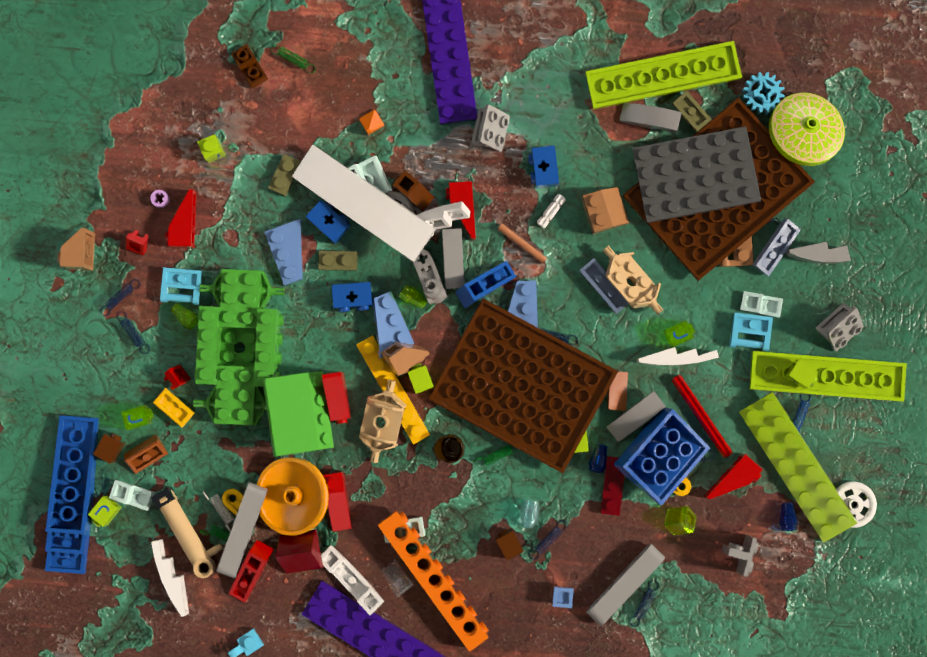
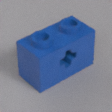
[528,145,559,189]
[306,200,351,244]
[332,282,373,312]

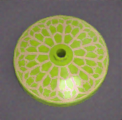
[769,93,845,166]

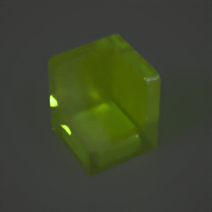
[664,506,697,535]

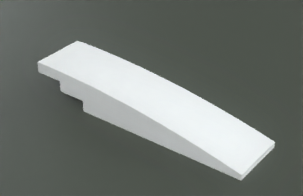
[292,145,436,261]

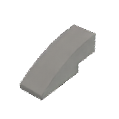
[619,103,682,133]
[442,228,464,289]
[785,242,851,264]
[606,391,666,442]

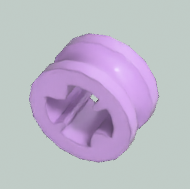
[150,190,169,208]

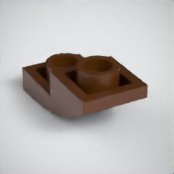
[231,44,268,89]

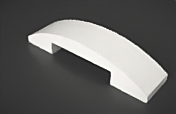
[321,545,384,615]

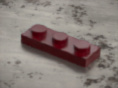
[600,456,624,516]

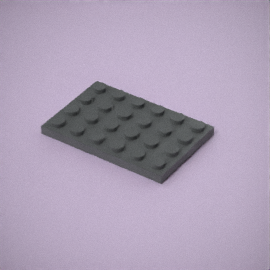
[632,126,761,223]

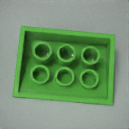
[263,371,334,457]

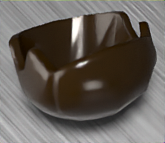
[434,434,465,463]

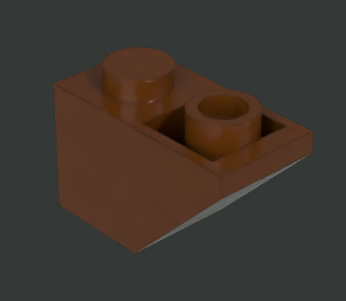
[392,170,435,212]

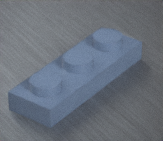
[752,218,801,276]
[579,258,629,314]

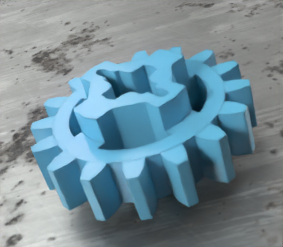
[742,72,784,114]

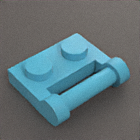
[160,267,203,305]
[729,313,773,352]

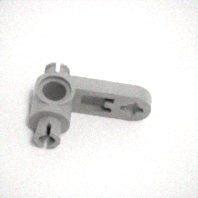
[413,249,447,304]

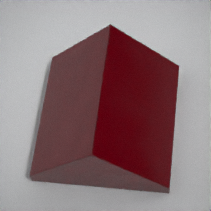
[275,529,323,574]

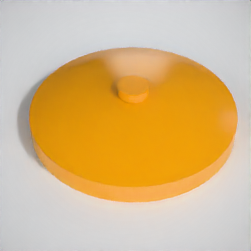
[257,457,328,536]

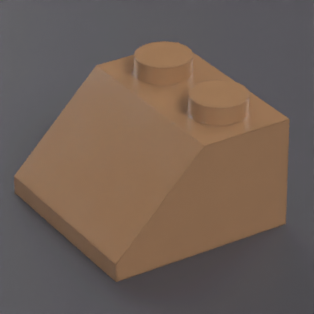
[581,187,629,235]
[57,228,95,271]

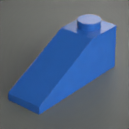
[455,261,517,308]

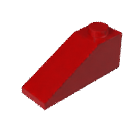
[446,181,476,241]
[165,189,197,249]
[704,453,763,500]
[323,471,352,532]
[229,540,274,603]

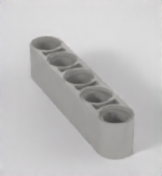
[217,482,268,578]
[586,544,665,626]

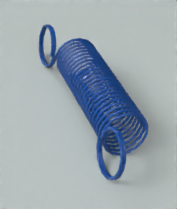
[793,394,811,432]

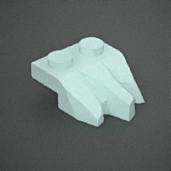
[348,156,392,194]

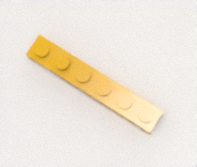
[356,335,430,445]

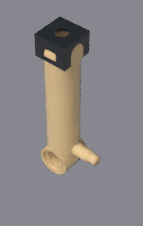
[151,487,223,578]

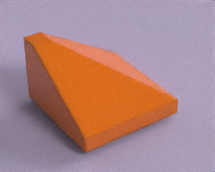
[359,109,385,135]

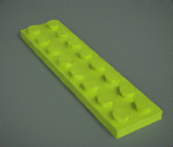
[585,41,742,110]
[749,351,907,402]
[739,391,857,543]

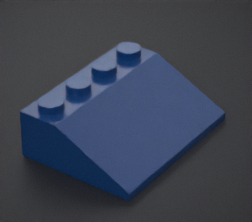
[614,408,710,506]

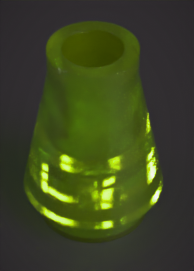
[398,284,428,309]
[170,303,198,330]

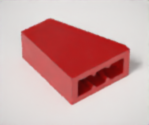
[322,372,351,424]

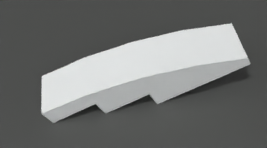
[417,202,470,236]
[636,347,719,366]
[151,539,189,617]

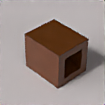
[93,432,126,464]
[495,529,524,560]

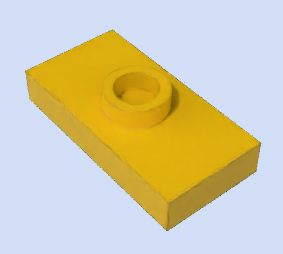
[153,388,195,428]

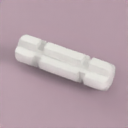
[537,194,566,228]

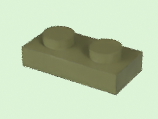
[672,91,712,133]
[268,154,301,197]
[318,251,358,271]

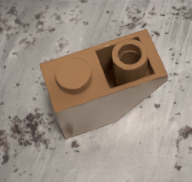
[381,342,429,376]

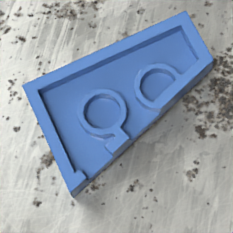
[265,219,303,286]
[508,280,538,327]
[372,291,414,359]

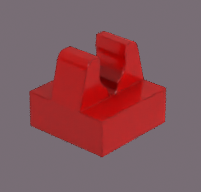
[126,230,148,256]
[164,364,191,390]

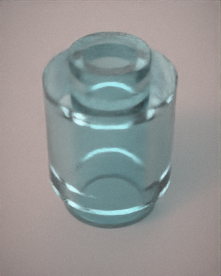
[519,500,540,529]

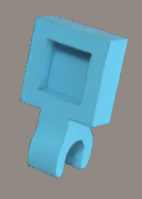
[228,628,264,657]

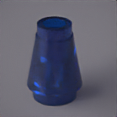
[587,444,608,474]
[779,503,799,531]

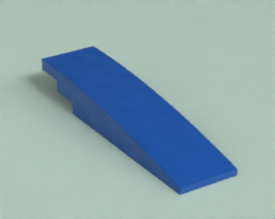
[45,415,99,574]

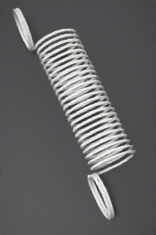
[203,491,235,532]

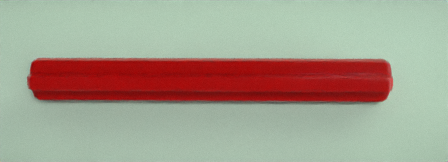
[672,375,732,458]

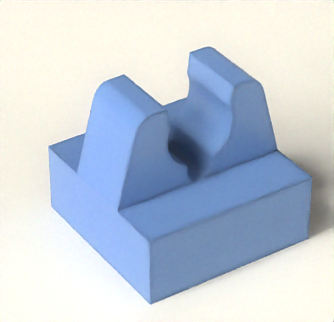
[552,586,573,608]

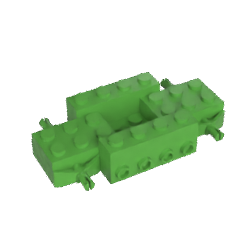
[193,269,285,425]

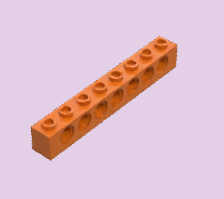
[378,510,489,652]

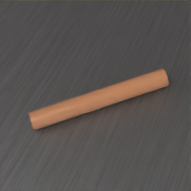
[498,224,547,264]

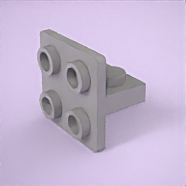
[471,105,510,152]
[816,303,864,351]
[721,535,758,577]

